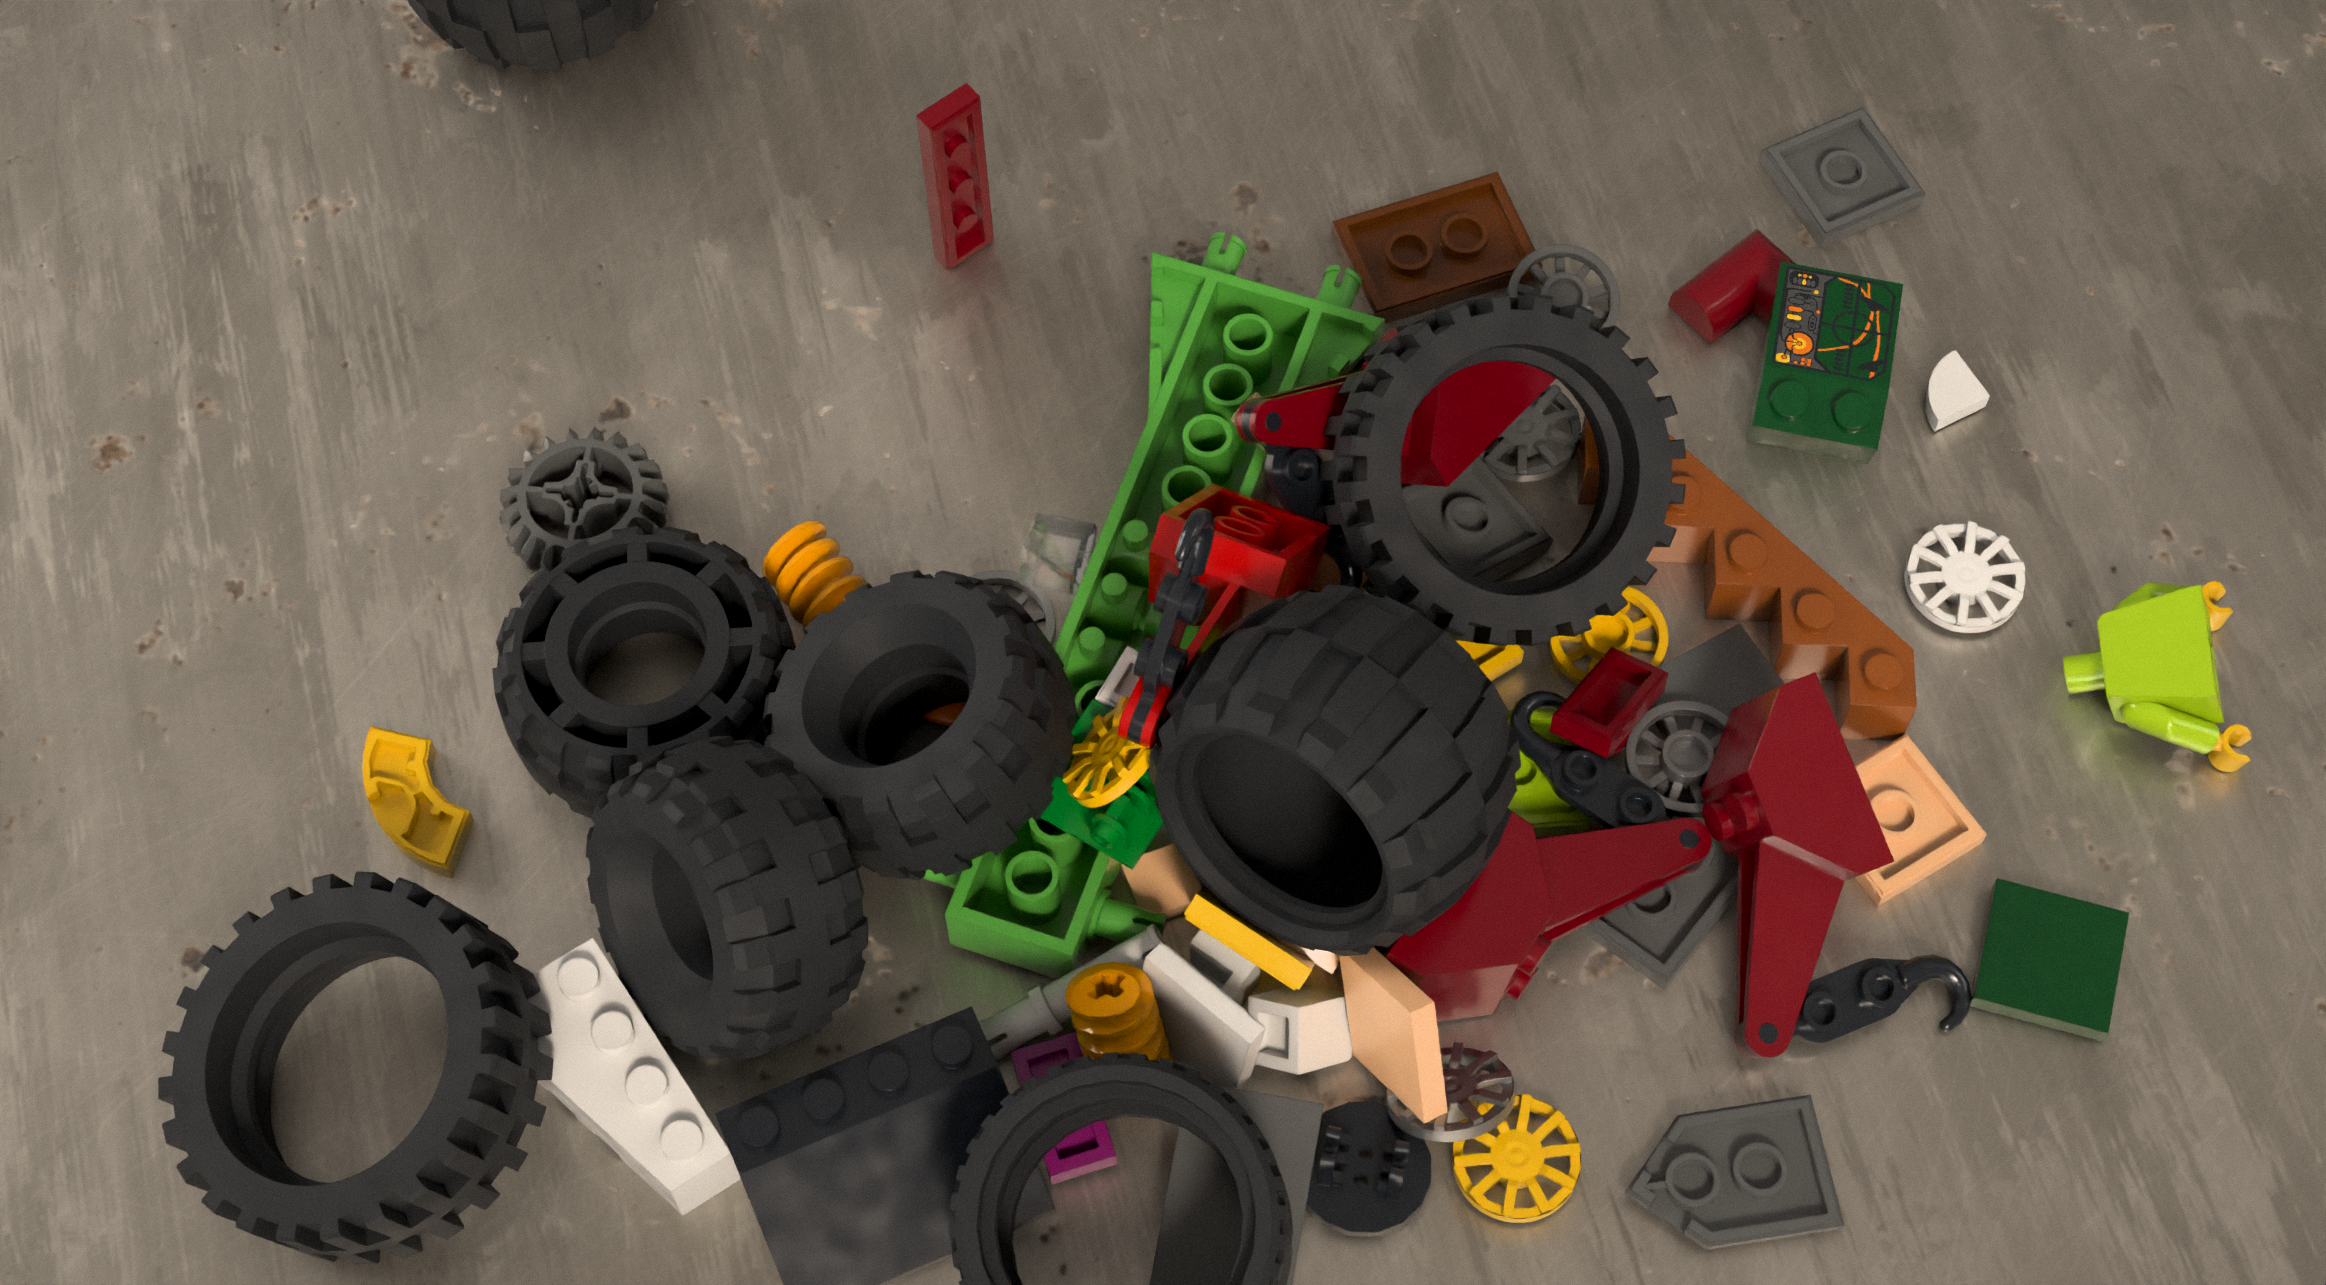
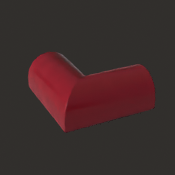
[1668,229,1798,344]

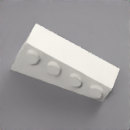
[528,938,741,1216]

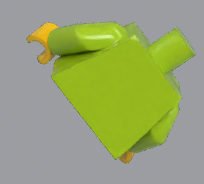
[2063,581,2251,773]

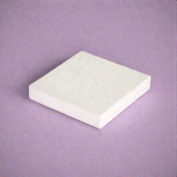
[1142,942,1265,1090]

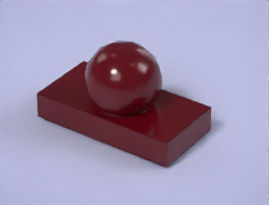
[1549,647,1669,759]

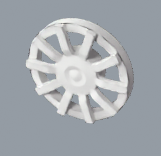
[1904,521,2026,633]

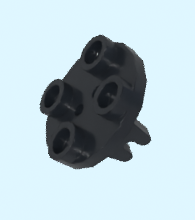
[1306,1102,1431,1237]

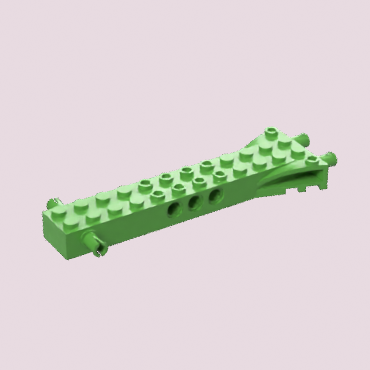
[923,232,1385,979]

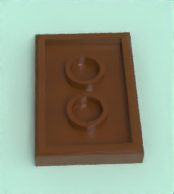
[1331,172,1543,324]

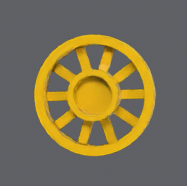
[1548,586,1668,685]
[1062,695,1157,808]
[1451,1094,1582,1223]

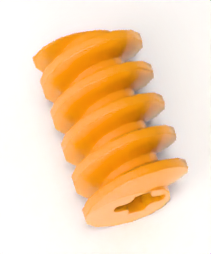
[762,521,867,635]
[1065,962,1173,1061]

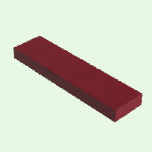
[916,83,994,270]

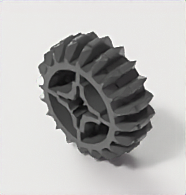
[499,426,670,574]

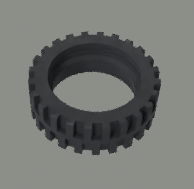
[1320,293,1686,646]
[158,871,554,1265]

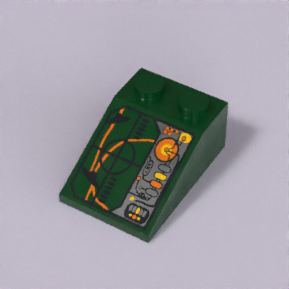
[1746,262,1903,464]

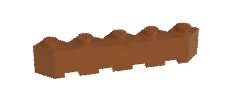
[1577,415,1917,741]

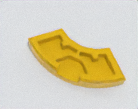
[362,726,474,878]

